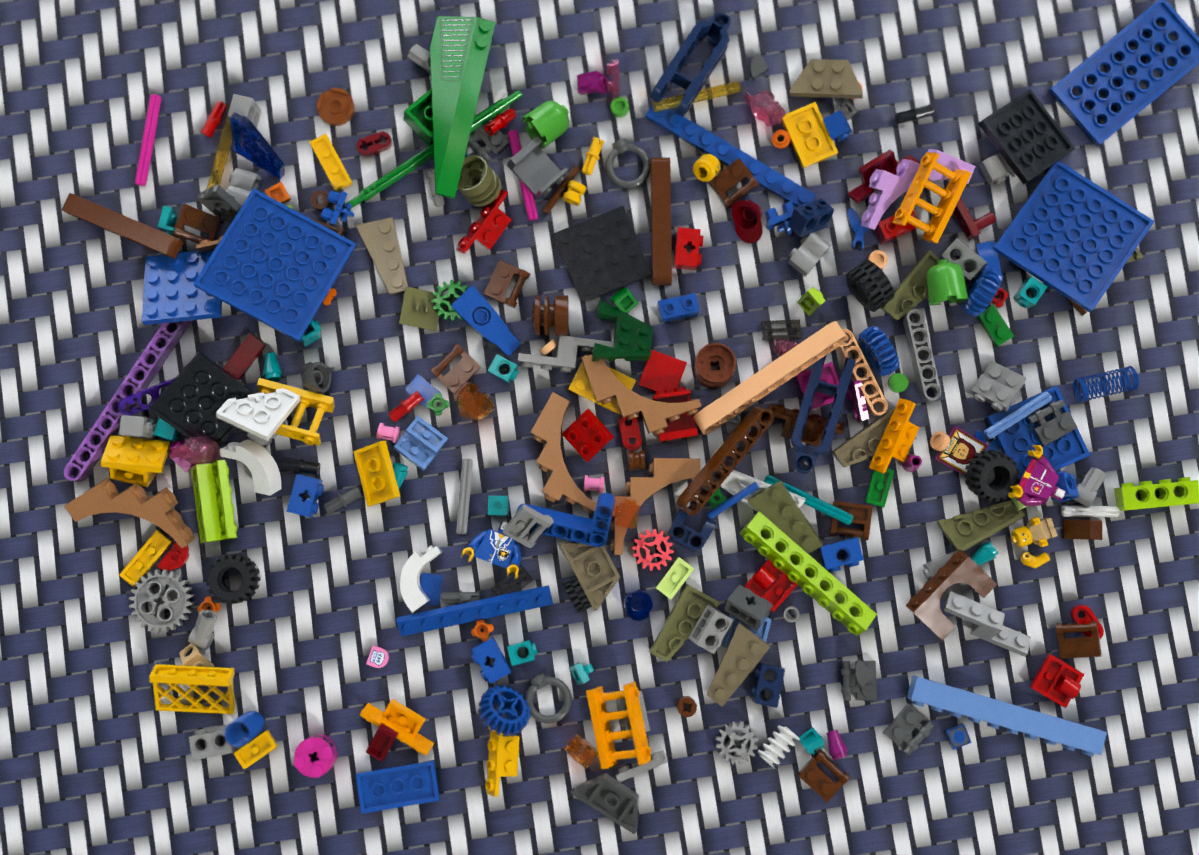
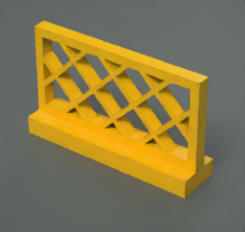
[149,664,236,714]

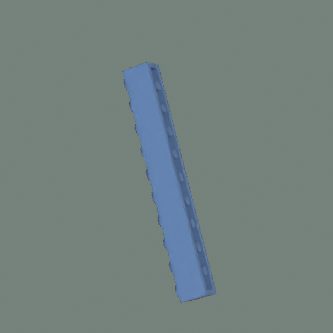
[907,675,1107,757]

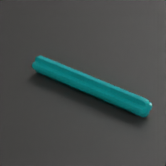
[764,475,854,525]

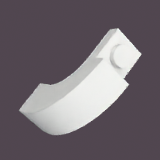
[220,439,282,496]
[400,545,442,613]

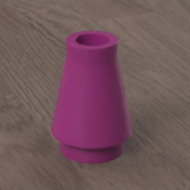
[901,453,922,472]
[826,730,848,760]

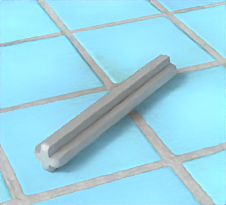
[456,459,473,535]

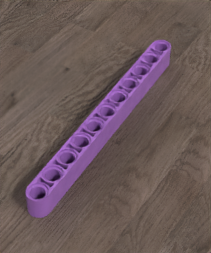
[64,320,193,482]

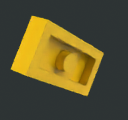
[233,730,278,769]

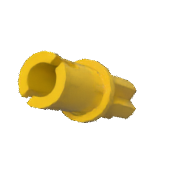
[581,137,604,175]

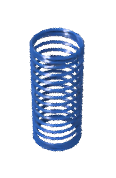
[1073,366,1139,402]
[224,711,265,747]

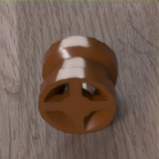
[628,450,645,470]
[677,696,697,717]

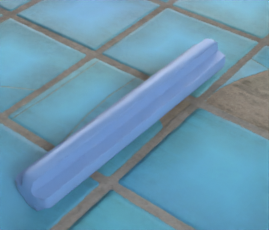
[984,392,1052,439]

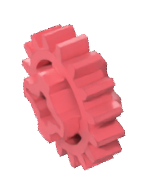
[632,529,674,571]

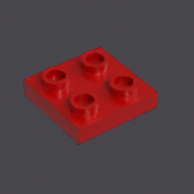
[562,408,614,462]
[744,559,798,612]
[1030,654,1084,708]

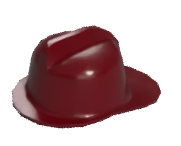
[731,200,763,244]

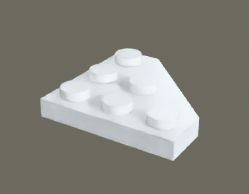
[216,388,301,441]

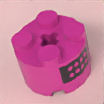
[294,734,338,778]

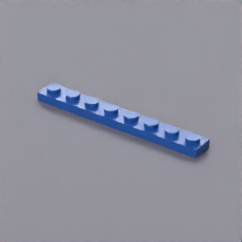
[396,585,553,637]

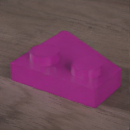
[846,380,869,422]

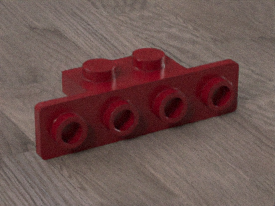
[848,149,920,203]

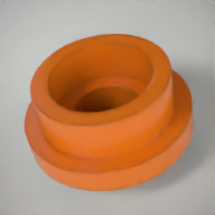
[771,130,790,149]

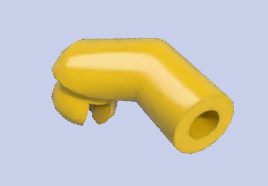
[1021,552,1050,569]

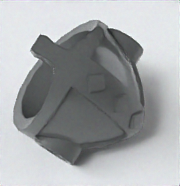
[302,362,335,394]

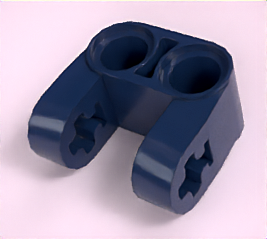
[668,507,716,552]

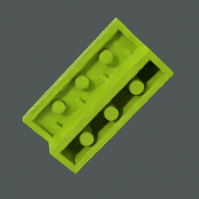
[190,460,237,544]

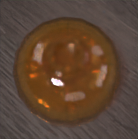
[457,382,495,420]

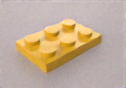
[780,102,838,169]
[568,356,636,415]
[101,435,170,473]
[353,441,400,507]

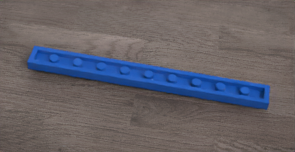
[645,101,816,207]

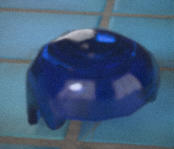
[624,589,653,621]

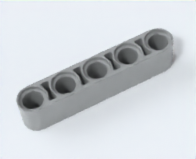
[903,309,941,402]

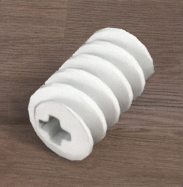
[757,725,800,769]

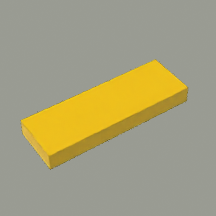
[310,134,353,192]
[119,530,173,587]

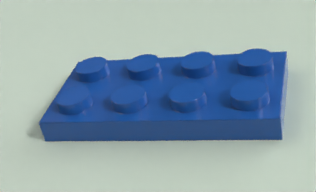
[356,760,440,814]

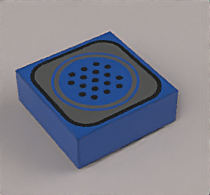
[945,723,972,750]

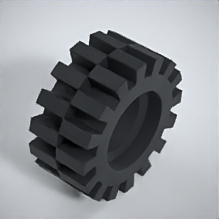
[562,576,592,614]

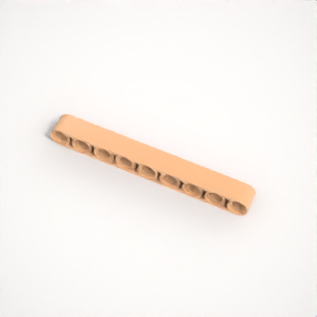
[693,321,848,435]

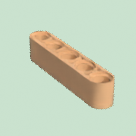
[836,329,888,417]

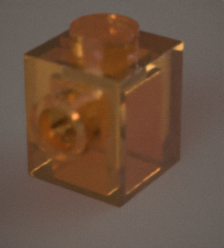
[614,499,640,529]
[564,734,599,768]

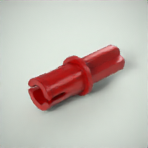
[200,101,227,138]
[484,108,517,136]
[388,391,424,422]

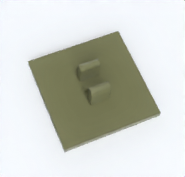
[399,286,443,331]

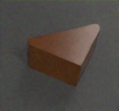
[1063,520,1102,540]

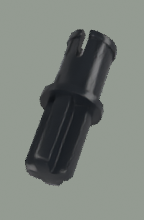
[895,104,934,124]
[281,458,321,475]

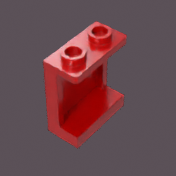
[651,387,698,441]

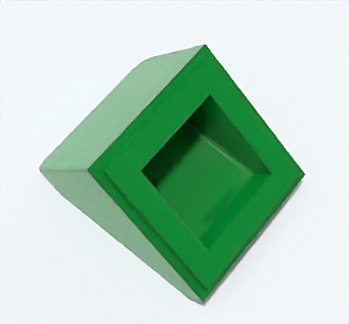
[610,287,638,313]

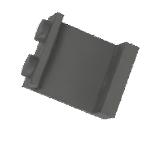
[507,136,568,199]

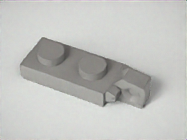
[615,750,668,782]

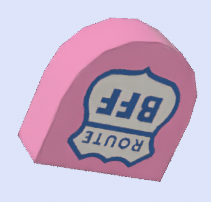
[366,645,389,668]

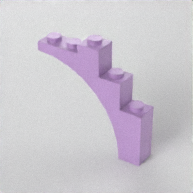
[861,149,976,230]

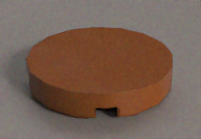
[317,88,355,126]

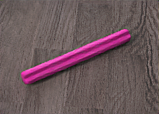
[135,94,161,186]
[508,130,538,221]

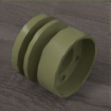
[457,155,501,207]

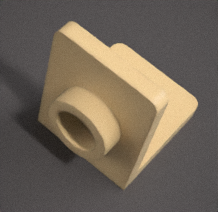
[179,643,215,667]

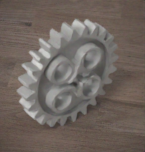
[129,569,195,633]

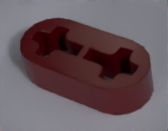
[356,132,392,157]

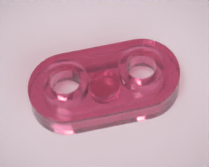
[607,59,619,96]

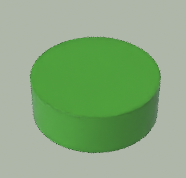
[610,97,629,118]
[888,373,908,393]

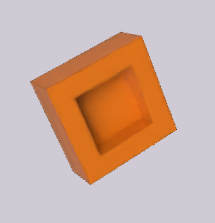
[264,182,291,204]

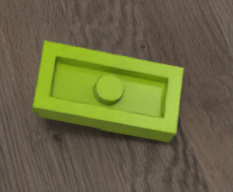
[797,287,826,316]

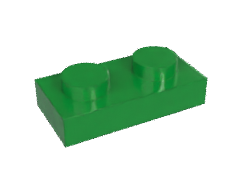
[977,304,1014,347]
[865,469,894,508]

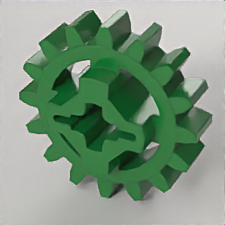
[431,280,468,322]

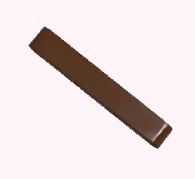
[651,157,672,286]
[61,193,184,259]
[677,406,774,515]

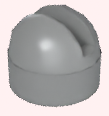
[784,606,799,622]

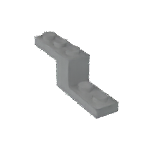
[518,335,613,373]
[943,591,1031,656]

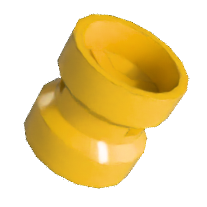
[562,180,587,206]

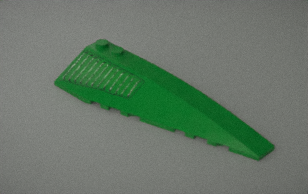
[429,16,495,199]

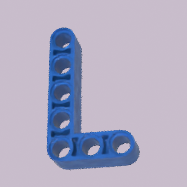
[516,493,615,547]

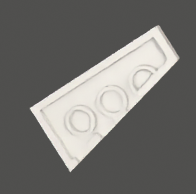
[721,470,806,512]

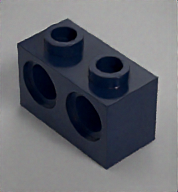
[788,198,834,237]
[750,663,785,708]

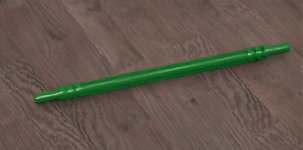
[345,90,523,209]

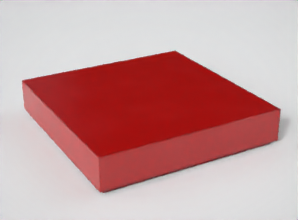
[638,349,687,393]

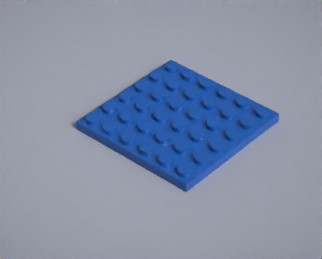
[993,161,1155,313]
[194,188,356,342]

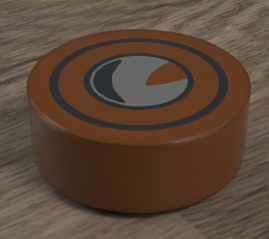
[311,190,331,211]

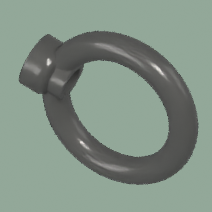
[606,138,651,189]
[525,672,572,724]

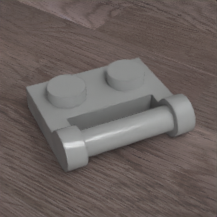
[503,504,553,548]

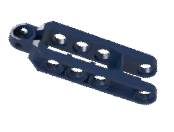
[650,12,731,117]
[791,355,856,474]

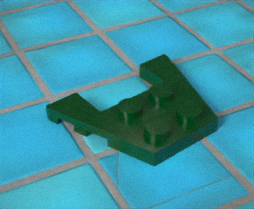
[591,300,653,362]

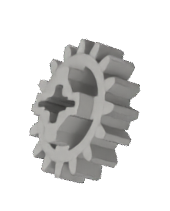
[715,721,758,765]

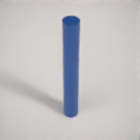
[707,482,759,519]

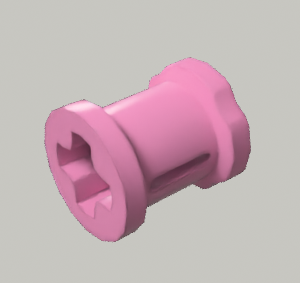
[377,423,400,443]
[584,475,604,493]

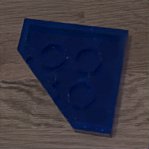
[230,112,285,179]

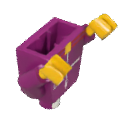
[1008,445,1066,506]

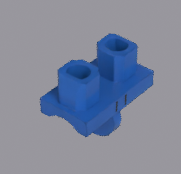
[321,191,355,226]
[765,201,795,235]

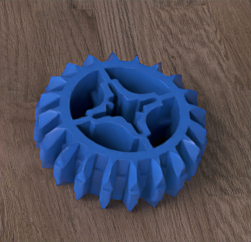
[961,266,1003,317]
[859,325,899,376]
[478,684,531,737]

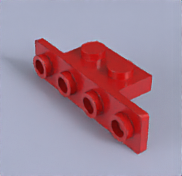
[456,190,512,254]

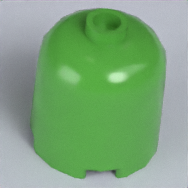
[521,101,569,149]
[926,259,968,306]

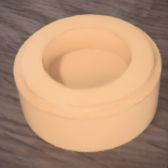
[868,250,888,269]
[539,339,557,356]
[930,431,950,451]

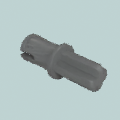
[324,486,362,514]
[441,590,479,604]

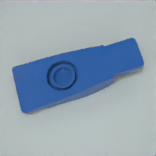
[451,286,521,356]

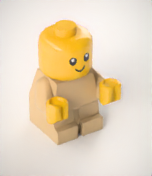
[1011,517,1058,547]

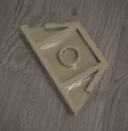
[790,59,863,99]
[560,543,620,611]

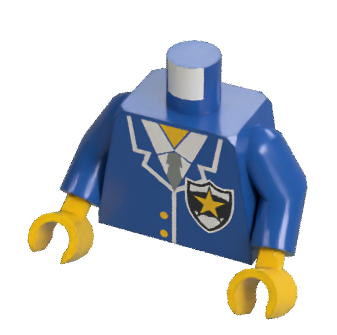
[461,521,522,578]

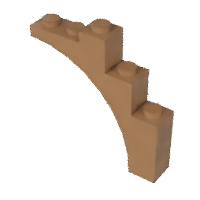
[582,354,701,436]
[530,392,597,514]
[610,458,700,555]
[64,478,195,548]

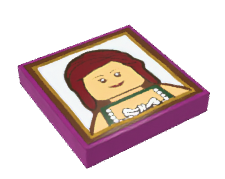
[935,426,989,475]

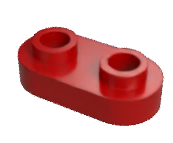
[619,416,642,451]
[1071,605,1104,639]

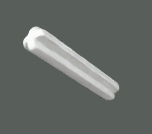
[1061,506,1120,517]

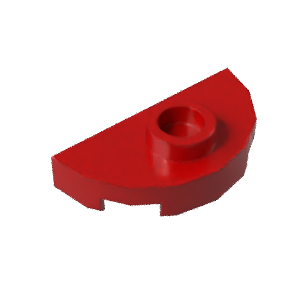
[157,542,189,571]

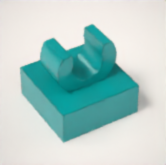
[569,663,594,685]
[799,727,825,755]

